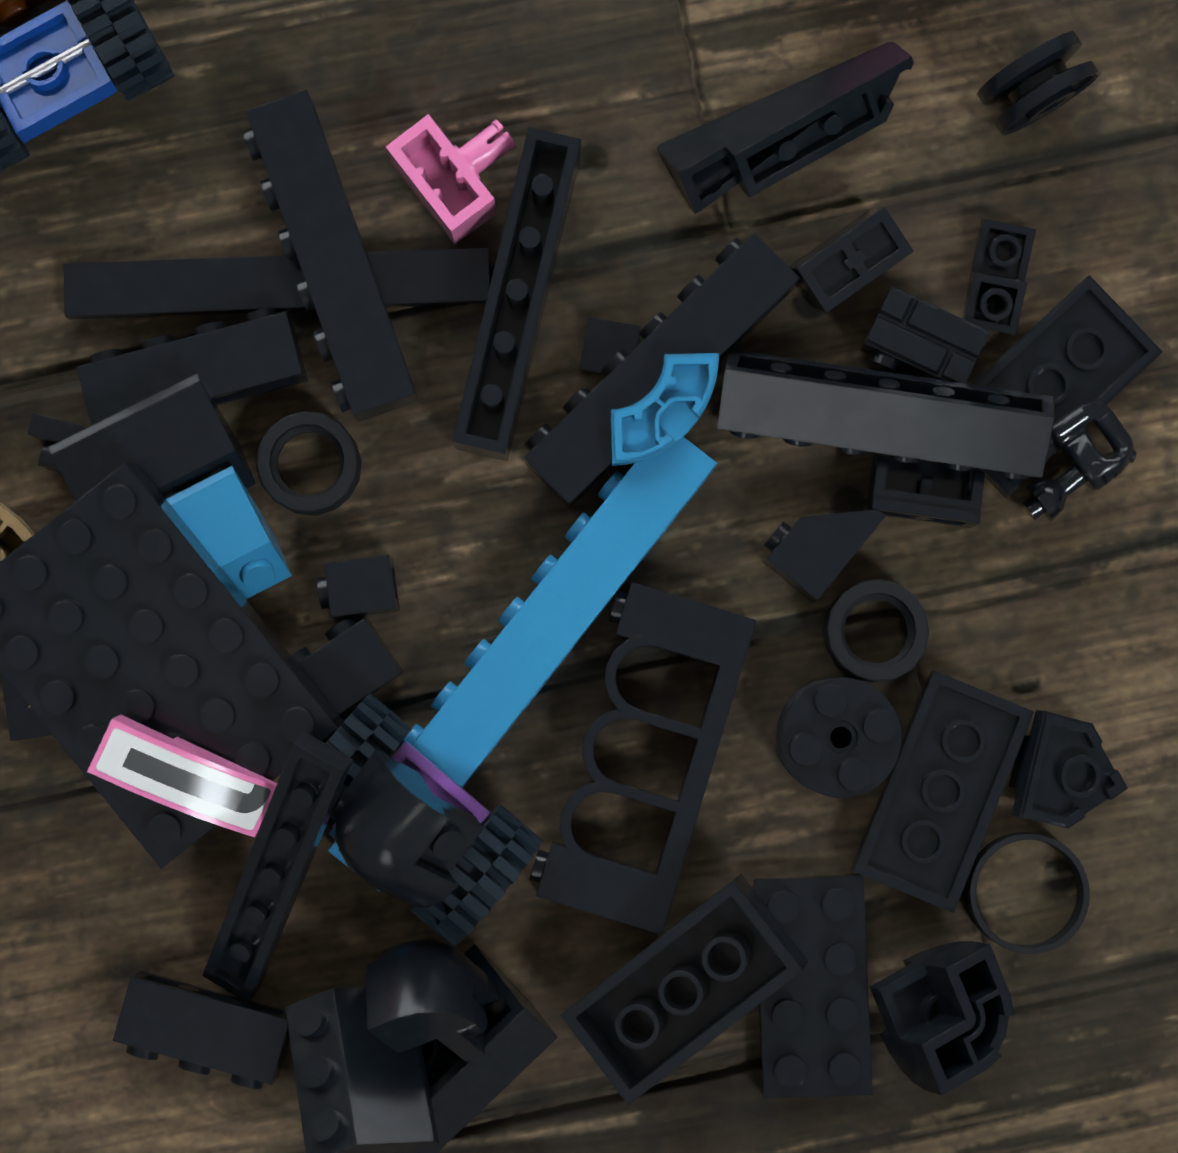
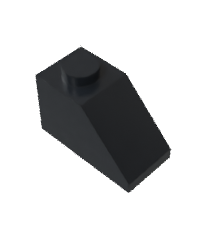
[763,509,886,603]

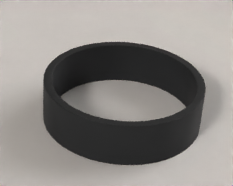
[965,832,1090,954]

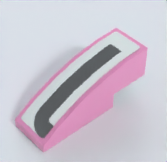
[87,715,277,838]

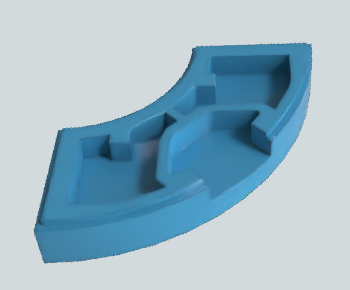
[611,353,719,466]

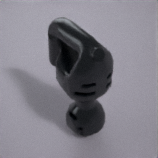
[1022,400,1137,521]

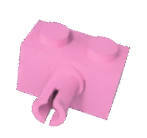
[386,114,516,245]

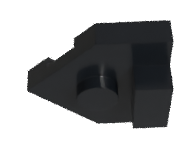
[1009,710,1128,829]

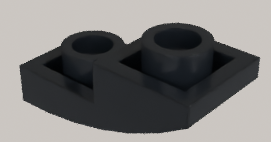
[963,218,1036,335]

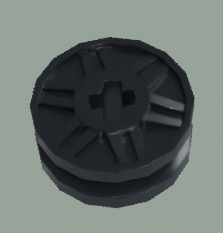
[977,31,1101,136]

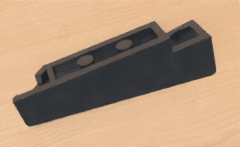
[657,42,914,214]

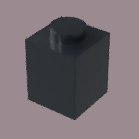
[317,555,400,620]

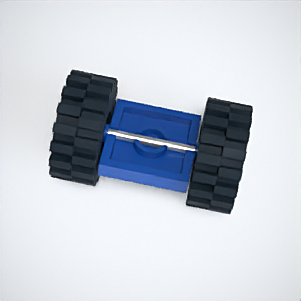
[0,0,175,172]

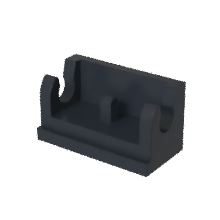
[789,206,914,313]
[866,454,985,528]

